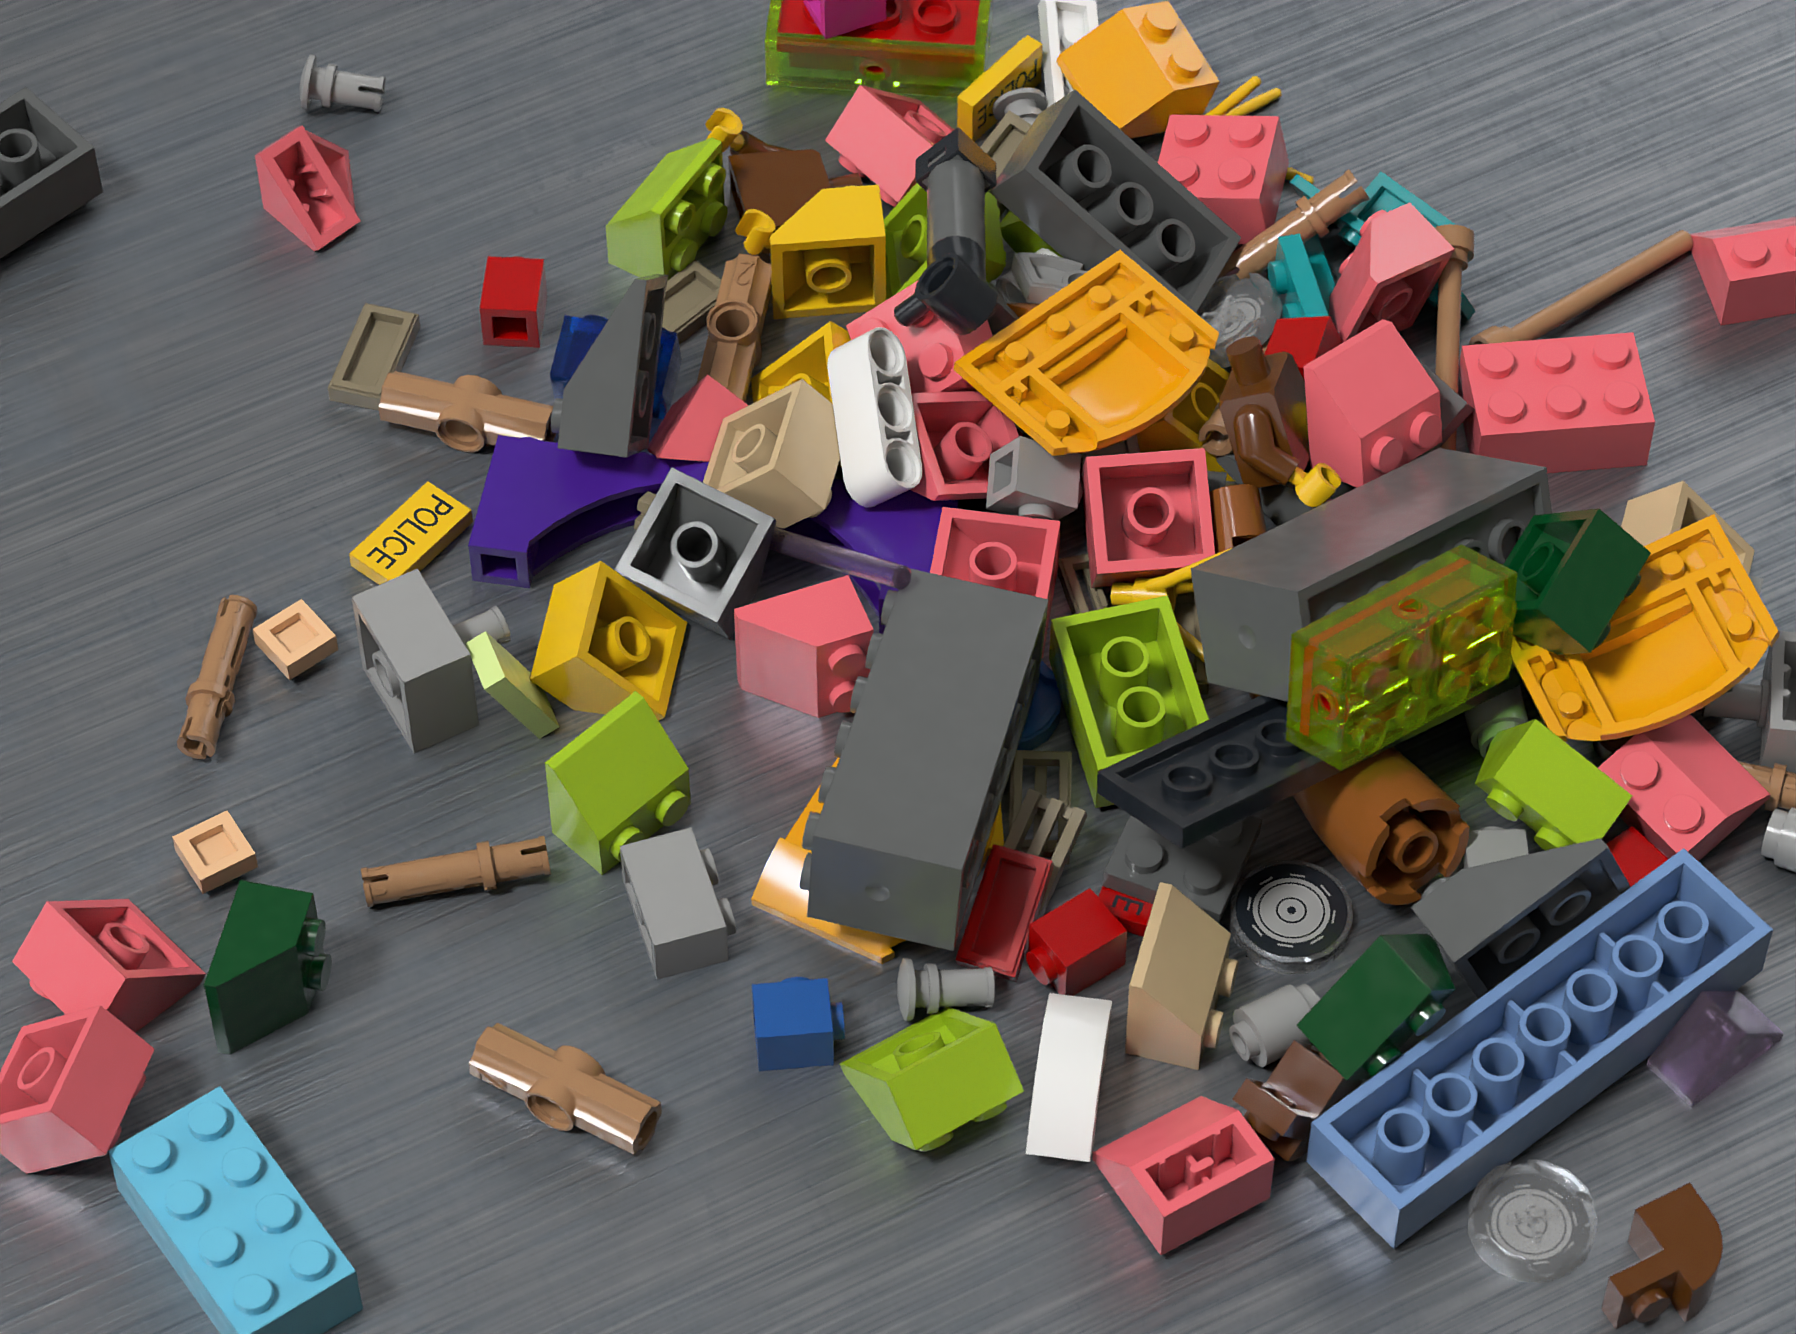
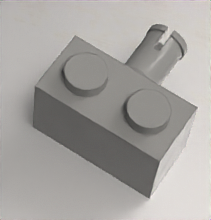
[1702,631,1796,773]

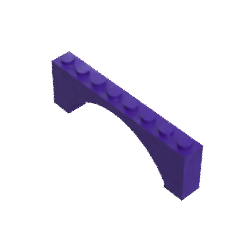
[468,435,960,634]

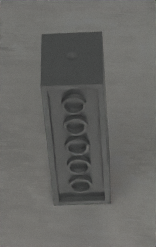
[1191,448,1552,706]
[799,568,1049,951]

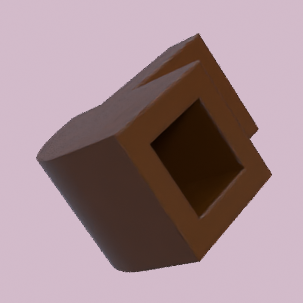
[1232,1040,1362,1161]
[1601,1183,1723,1330]

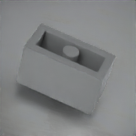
[620,827,736,980]

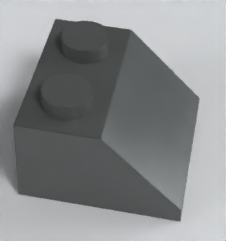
[615,467,777,639]

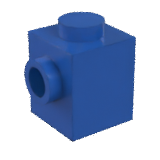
[752,977,845,1071]

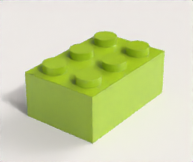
[1049,596,1209,808]

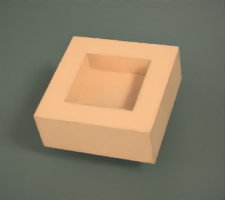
[253,599,338,681]
[172,810,258,894]

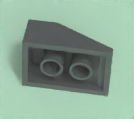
[551,274,668,457]
[1411,838,1631,999]

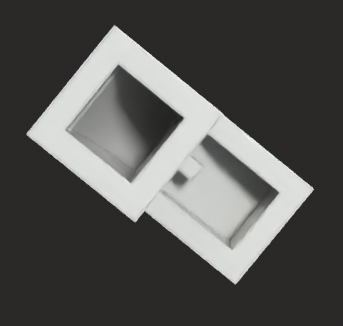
[1026,993,1112,1162]

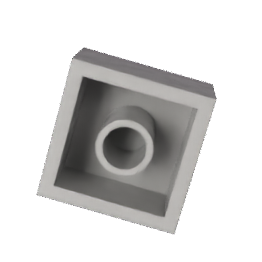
[352,569,511,753]

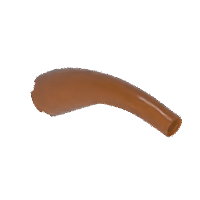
[1209,484,1470,905]

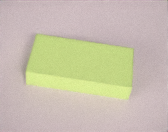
[465,631,560,739]

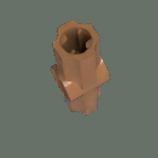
[696,253,772,403]
[378,371,557,452]
[469,1023,662,1155]

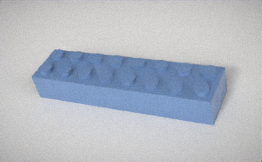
[1306,848,1773,1249]

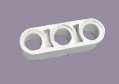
[827,327,922,507]

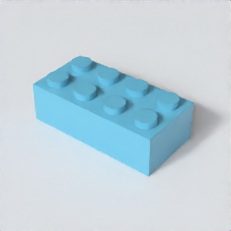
[108,1086,363,1334]

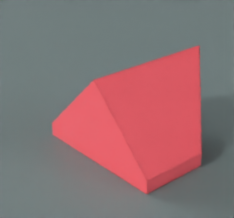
[255,125,361,251]
[648,374,749,462]

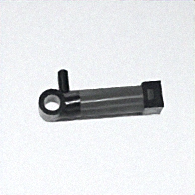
[894,127,998,335]

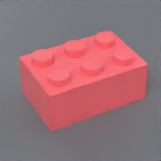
[1458,332,1655,473]

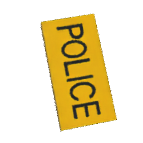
[957,35,1042,142]
[349,481,473,585]

